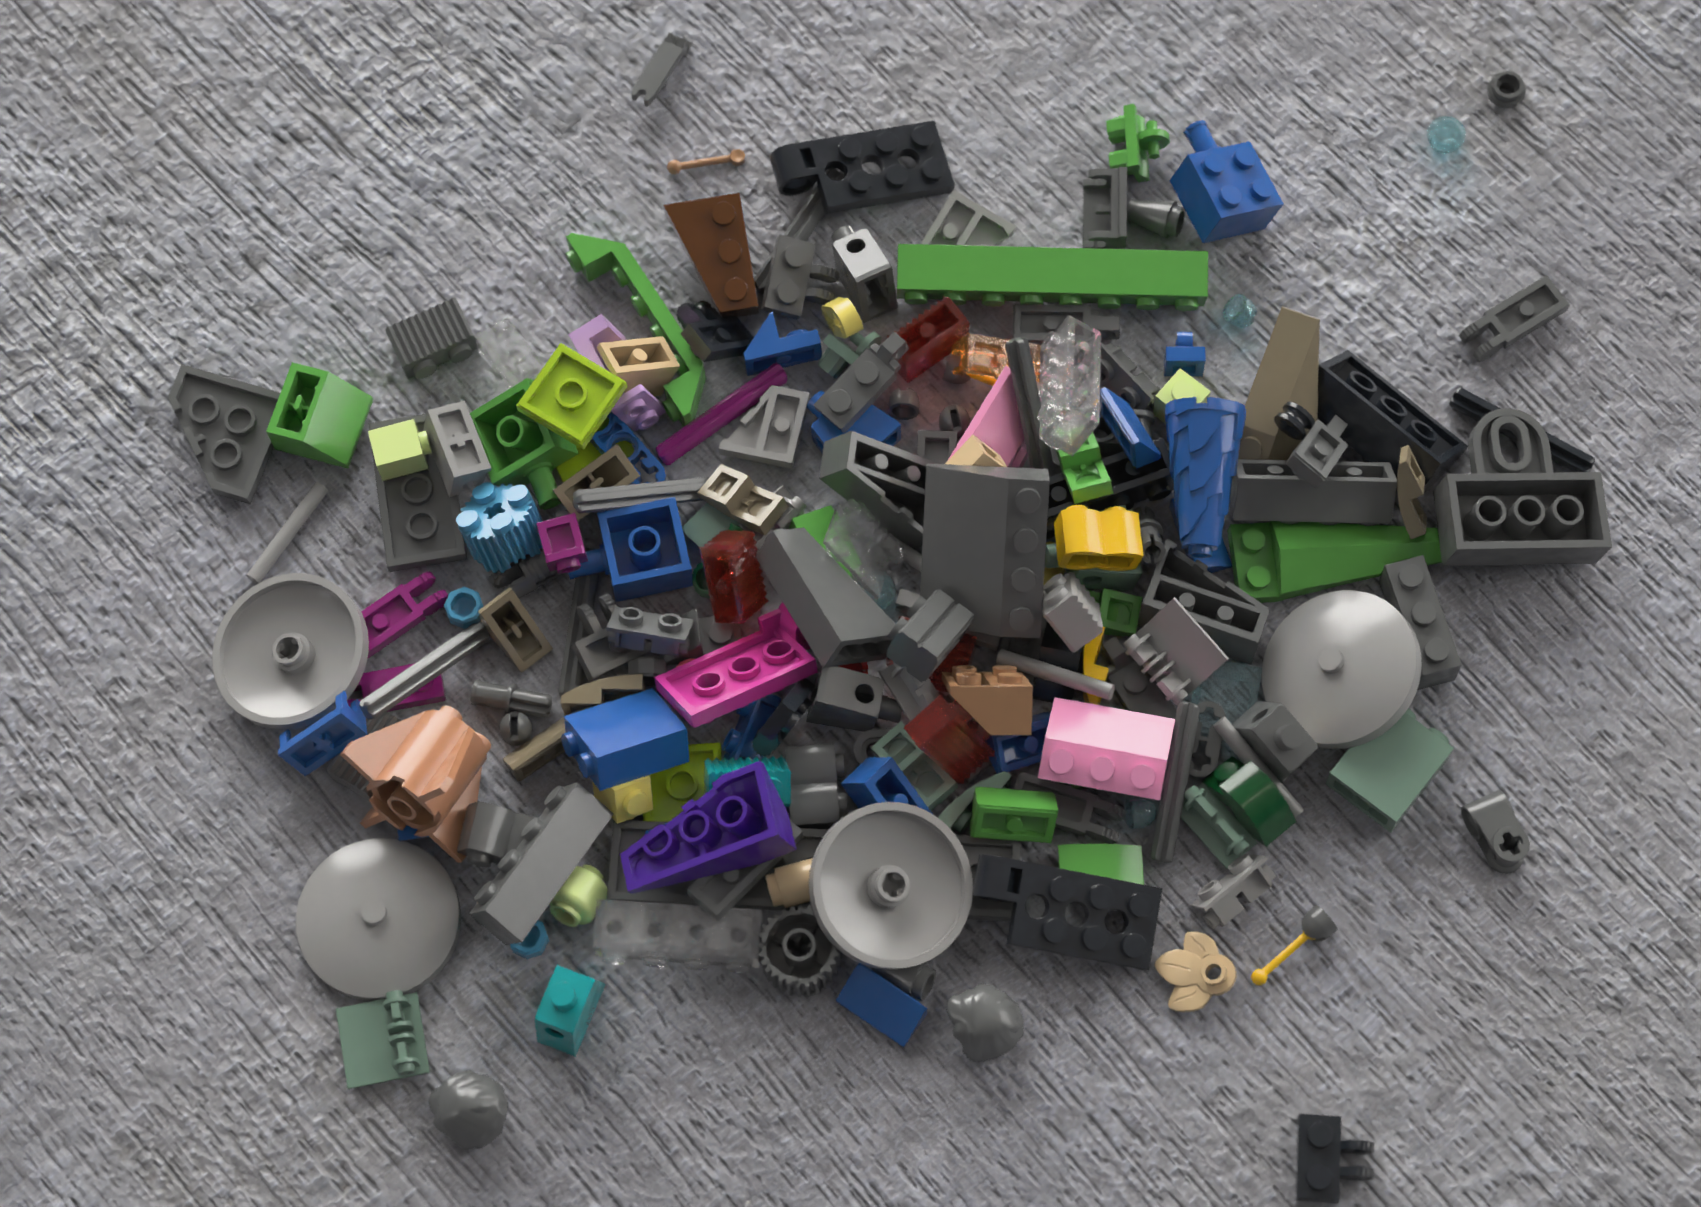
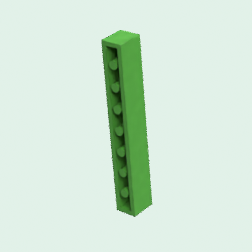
[896,244,1208,311]

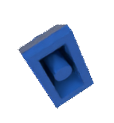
[841,757,932,814]

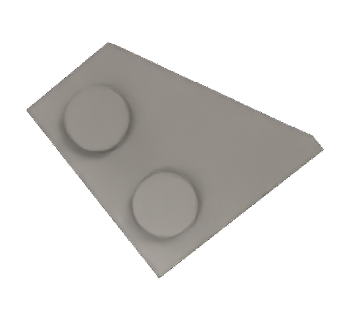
[921,190,1017,246]
[719,385,810,469]

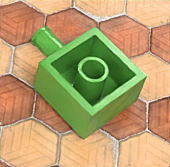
[470,378,579,510]

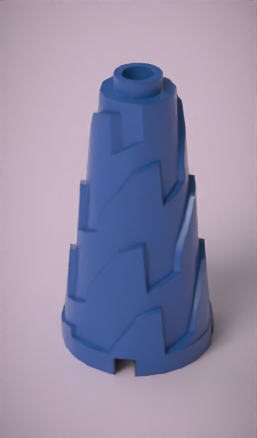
[1165,397,1246,558]

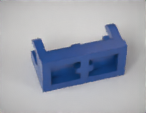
[278,691,367,776]

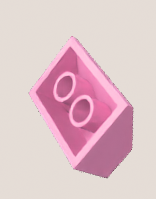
[948,366,1049,468]
[1038,697,1175,801]

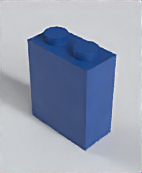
[561,688,690,791]

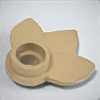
[1154,932,1237,1012]

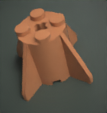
[340,705,491,863]

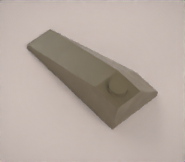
[1238,306,1320,460]

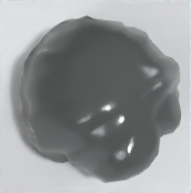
[946,983,1024,1062]
[428,1070,508,1150]

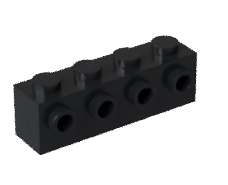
[1046,438,1174,539]

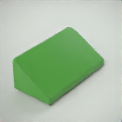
[970,787,1058,843]

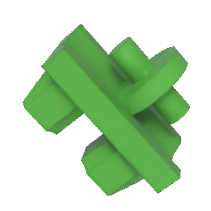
[1106,103,1170,183]

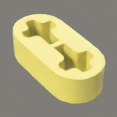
[821,297,863,339]

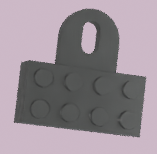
[1433,408,1612,566]

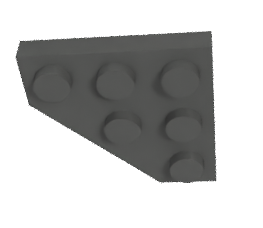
[168,364,280,504]

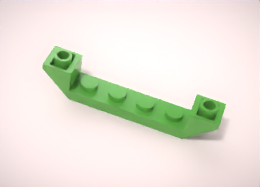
[565,233,706,427]

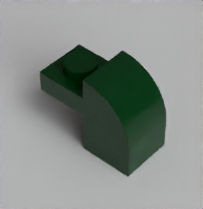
[1202,756,1297,847]

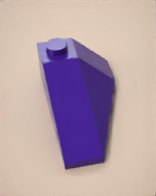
[620,761,797,894]

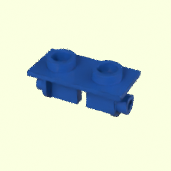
[722,694,781,761]

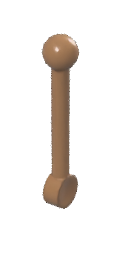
[667,149,745,175]

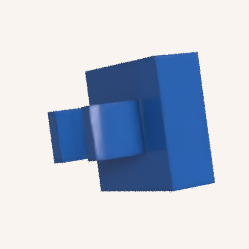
[1164,332,1206,377]

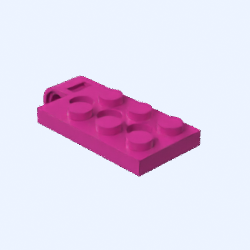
[654,602,818,728]

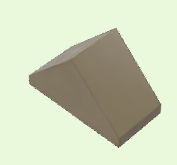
[553,444,640,521]
[478,587,553,673]

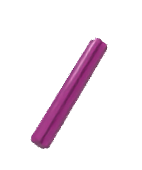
[655,363,788,466]

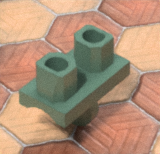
[817,332,882,379]

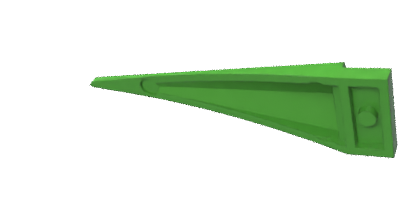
[1227,521,1442,603]

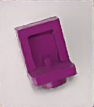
[536,513,588,574]

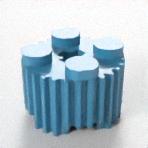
[456,482,543,573]

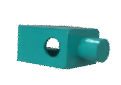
[534,965,606,1057]

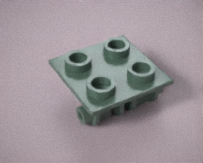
[336,990,430,1090]

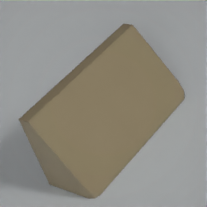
[503,717,566,782]

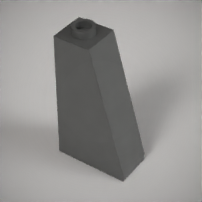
[756,527,896,668]

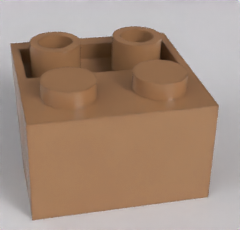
[942,665,1033,735]

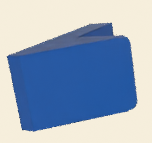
[743,312,822,376]

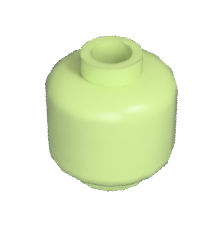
[549,864,608,927]

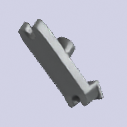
[631,32,692,106]

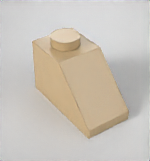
[597,336,680,396]

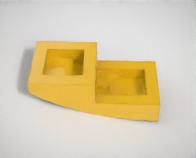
[1082,627,1109,705]

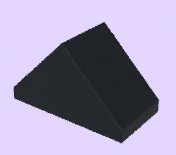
[1032,623,1083,703]

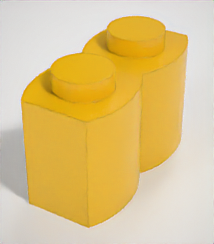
[1054,505,1144,571]

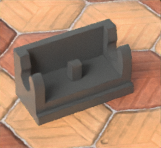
[1083,167,1127,249]

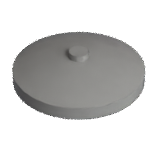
[212,573,369,730]
[1261,590,1422,749]
[809,802,973,970]
[296,838,461,1001]

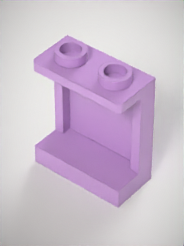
[568,314,666,432]

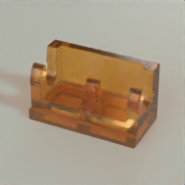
[952,333,1041,384]

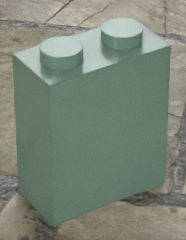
[1325,708,1454,833]

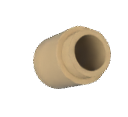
[766,858,813,908]

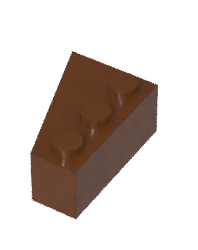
[663,193,759,318]

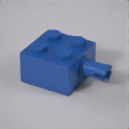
[1169,120,1284,243]
[569,497,693,602]

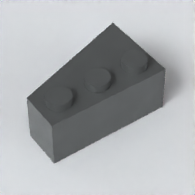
[819,431,939,549]
[1137,538,1270,665]

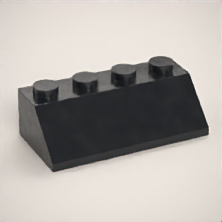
[1317,350,1468,498]

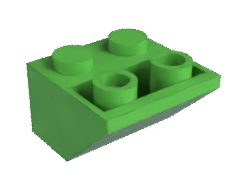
[266,362,373,469]

